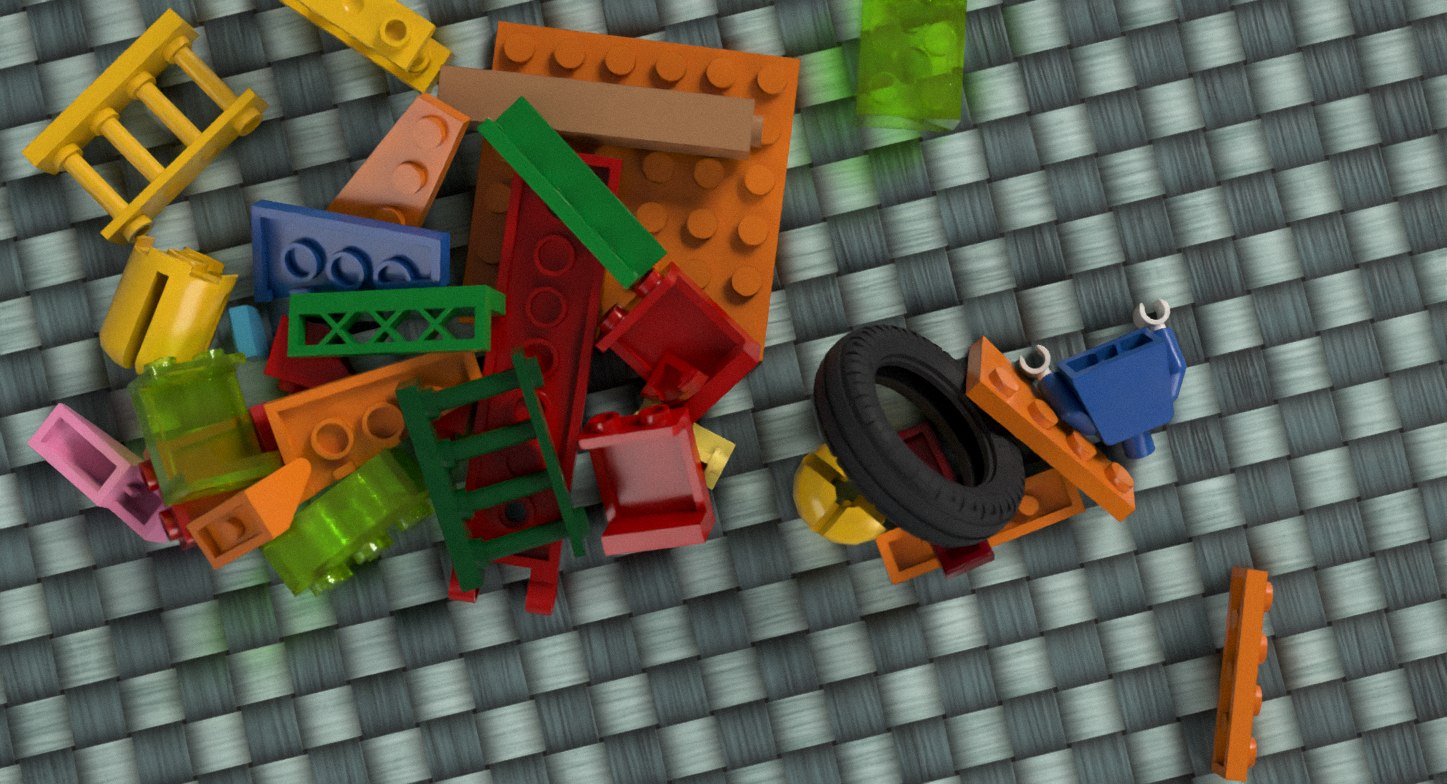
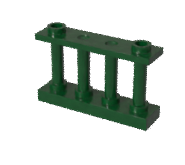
[395,345,592,593]

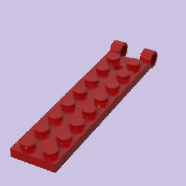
[448,152,624,616]

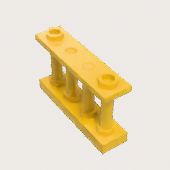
[277,0,455,94]
[21,8,270,247]

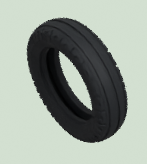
[813,324,1025,547]

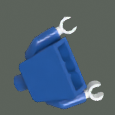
[1019,299,1187,459]

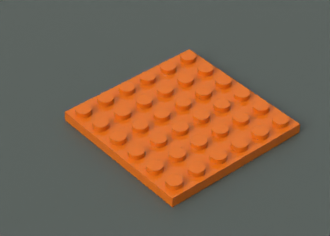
[458,21,801,362]

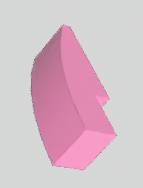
[27,403,168,543]

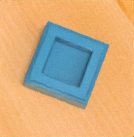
[227,305,270,362]

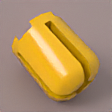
[99,235,239,382]
[793,443,887,545]

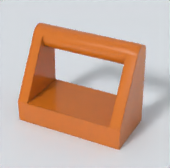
[186,457,312,570]

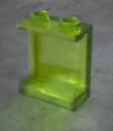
[127,348,283,507]

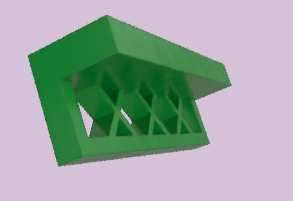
[476,95,668,289]
[288,285,506,359]

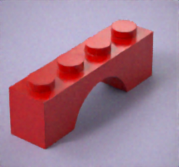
[263,314,478,442]

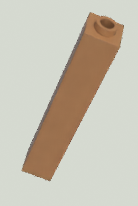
[437,65,764,161]

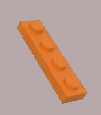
[874,467,1086,585]
[1211,566,1273,782]

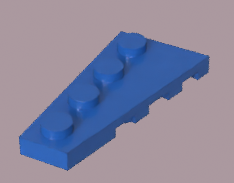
[251,200,450,303]

